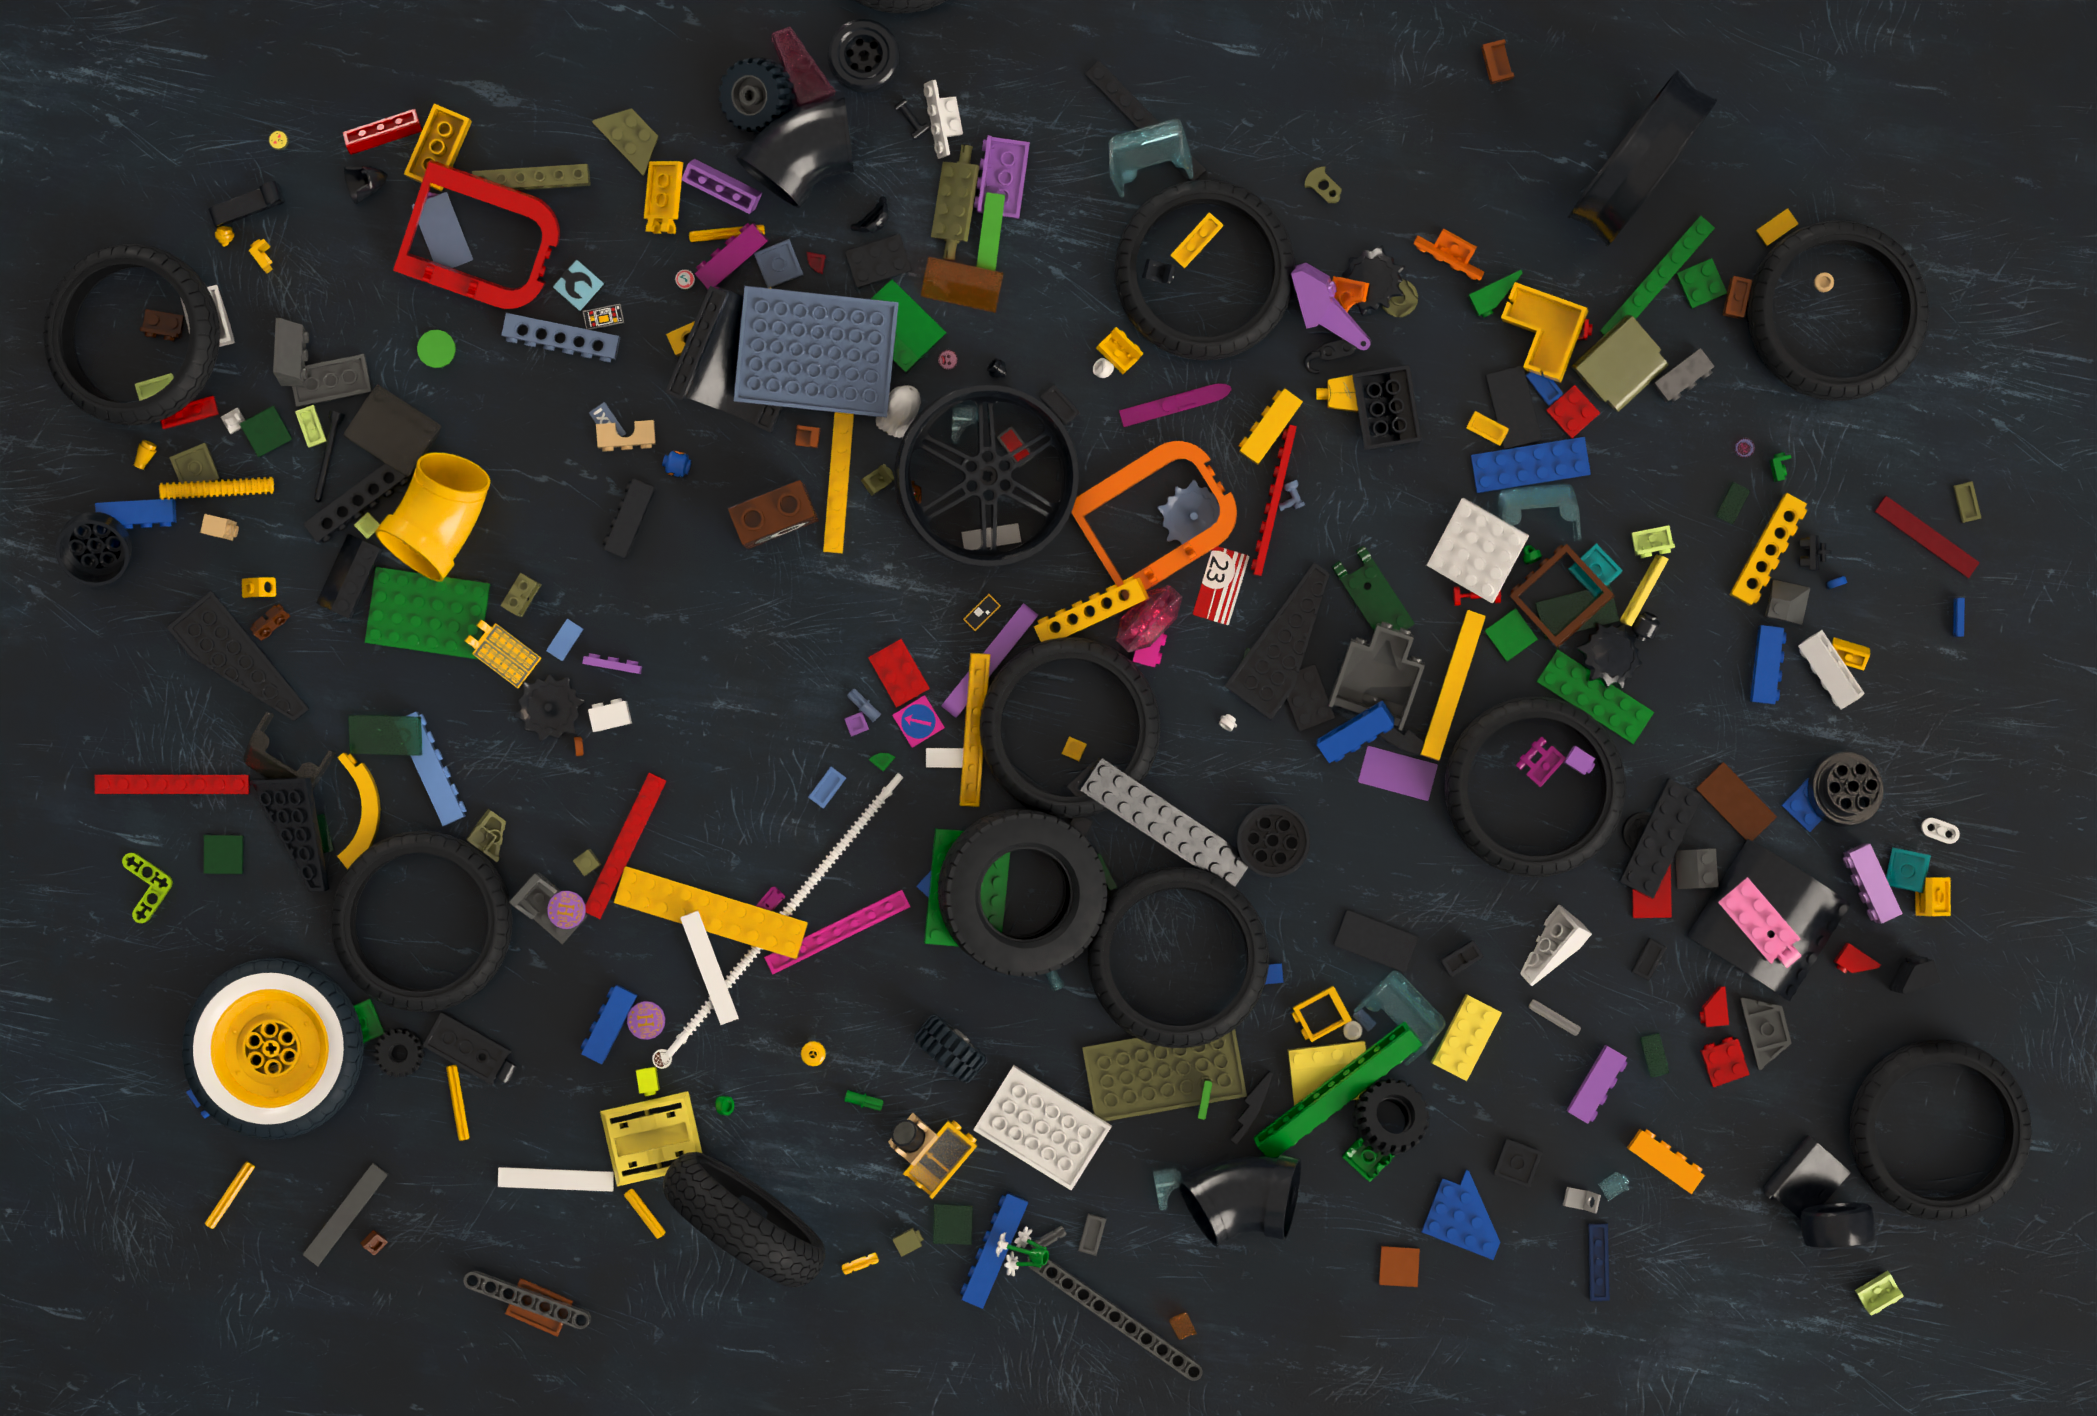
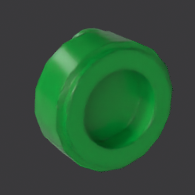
[1522,545,1542,565]
[715,1096,734,1115]

